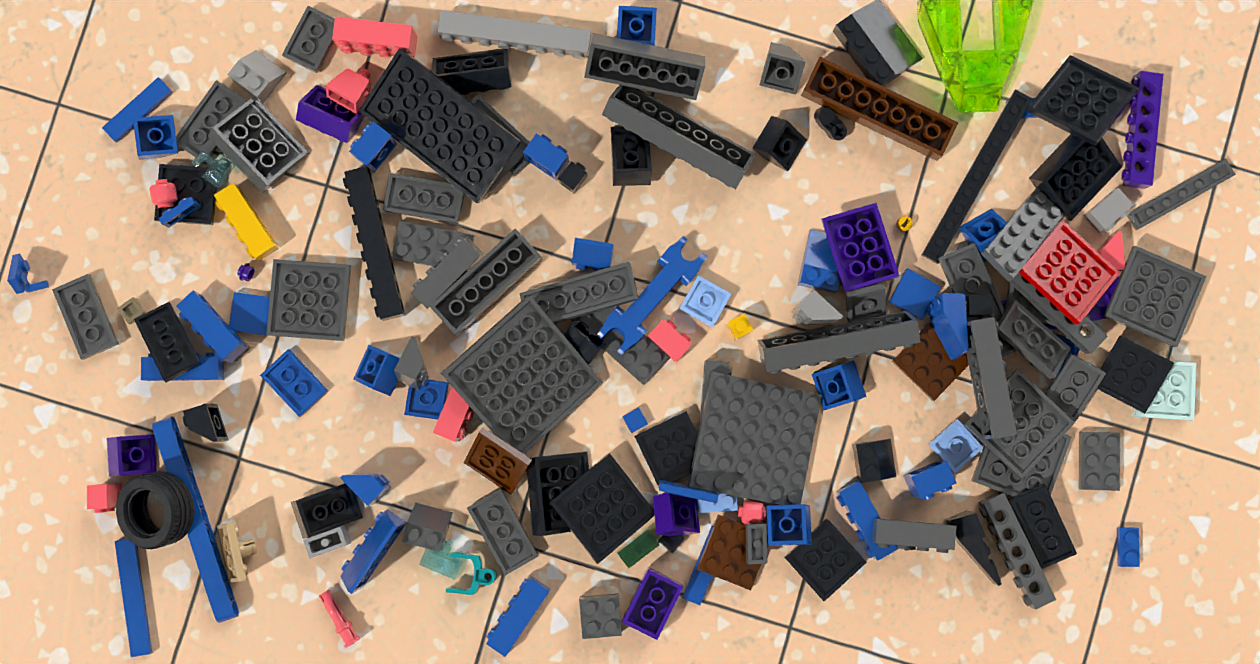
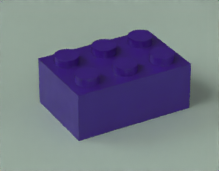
[622,567,683,640]

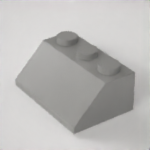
[791,290,843,325]

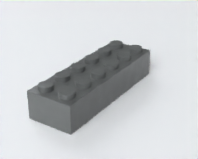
[584,33,705,100]
[429,228,543,336]
[966,317,1018,439]

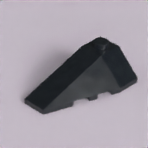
[945,510,1002,586]

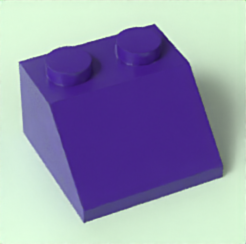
[107,434,156,477]
[653,492,700,536]

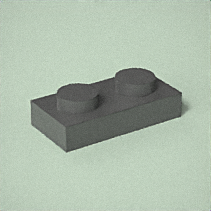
[745,523,767,564]

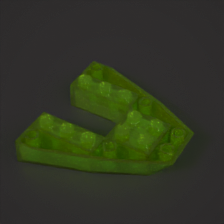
[917,0,1034,112]

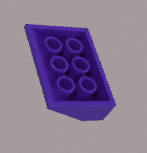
[821,203,900,292]

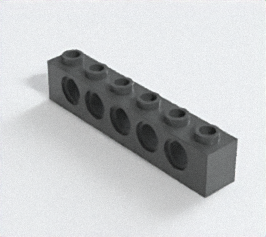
[1000,272,1108,355]
[979,492,1057,610]

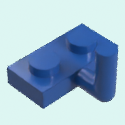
[7,253,49,294]

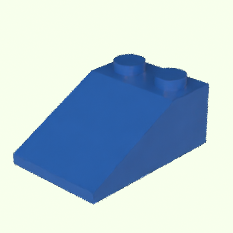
[797,230,840,293]
[927,293,969,360]

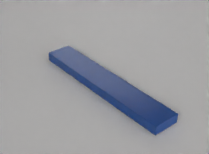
[115,539,153,657]

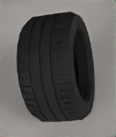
[116,471,195,550]

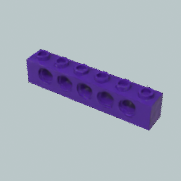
[1121,71,1164,189]

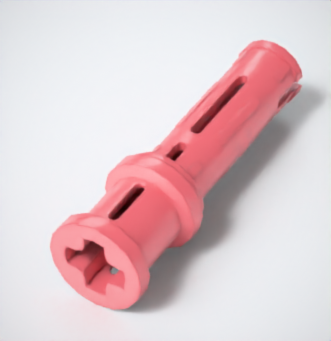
[319,590,360,648]

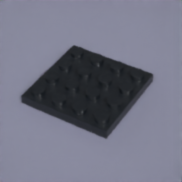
[1027,55,1138,146]
[549,453,655,564]

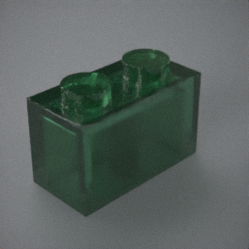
[617,528,660,569]

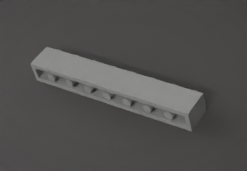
[437,10,592,59]

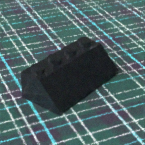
[432,49,511,95]

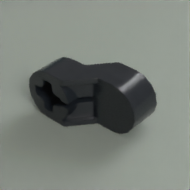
[814,107,847,141]

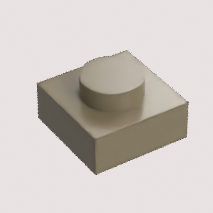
[117,297,146,324]

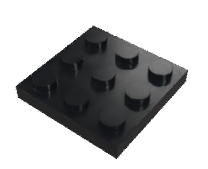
[154,164,219,225]
[1097,335,1174,414]
[634,411,698,485]
[784,518,867,601]

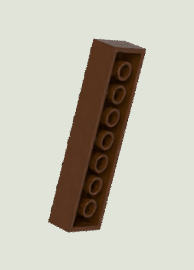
[801,57,959,161]

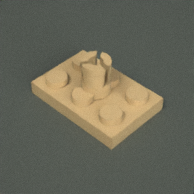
[217,522,257,583]

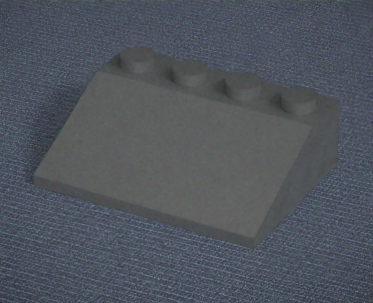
[208,96,308,193]

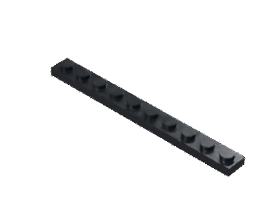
[921,89,1032,264]

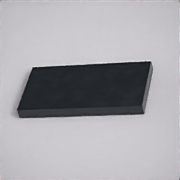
[134,302,202,383]
[1008,483,1077,569]

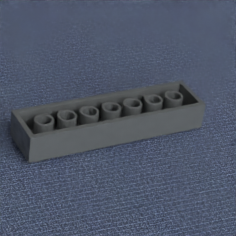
[602,85,756,190]
[757,311,920,373]

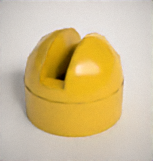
[896,216,913,232]

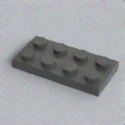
[176,80,247,164]
[383,173,464,224]
[392,221,475,273]
[52,274,119,360]
[997,300,1071,379]
[467,488,539,576]

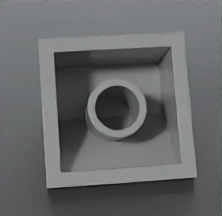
[227,50,287,103]

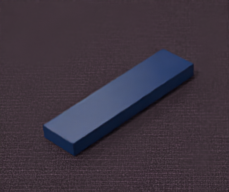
[102,77,173,143]
[682,525,713,605]

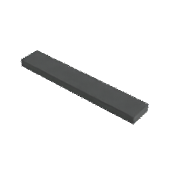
[1127,159,1236,230]

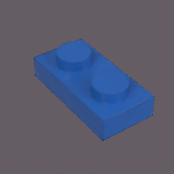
[158,197,201,228]
[1117,527,1140,567]

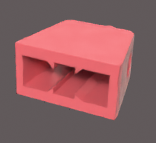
[326,68,371,114]

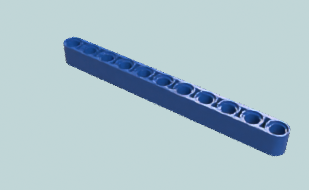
[152,416,239,623]

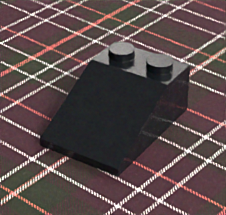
[611,127,652,186]
[291,483,363,539]

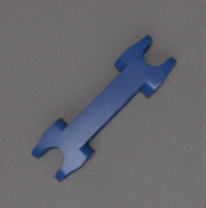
[597,236,707,356]

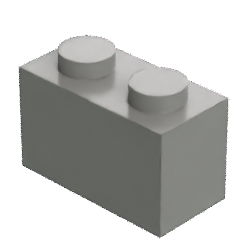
[1084,188,1134,232]
[303,525,351,559]

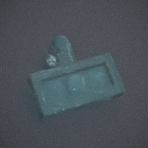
[192,151,236,188]
[419,539,463,580]

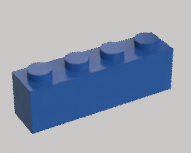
[176,290,248,363]
[141,353,224,381]
[836,480,898,561]
[486,576,550,657]

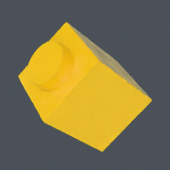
[726,313,753,341]

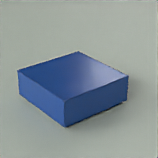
[622,408,648,433]

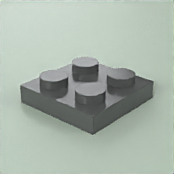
[845,283,886,322]

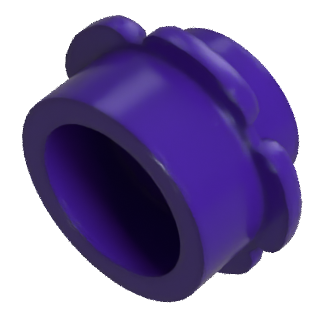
[237,263,255,281]

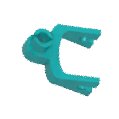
[446,552,497,595]

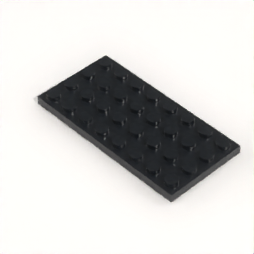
[359,48,522,204]

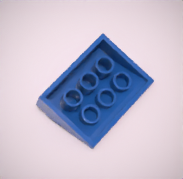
[340,510,407,594]

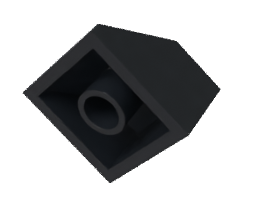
[752,116,807,172]
[183,403,229,442]
[852,439,896,483]

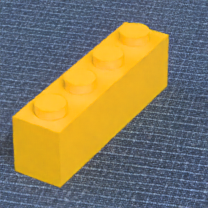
[214,183,279,261]

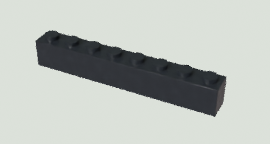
[343,166,406,321]

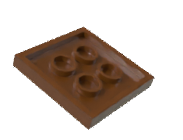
[891,321,969,401]
[463,427,532,494]
[697,514,768,590]

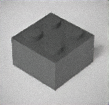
[579,593,622,639]

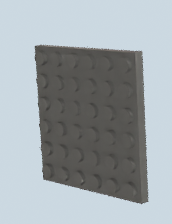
[440,295,602,454]
[688,372,822,505]

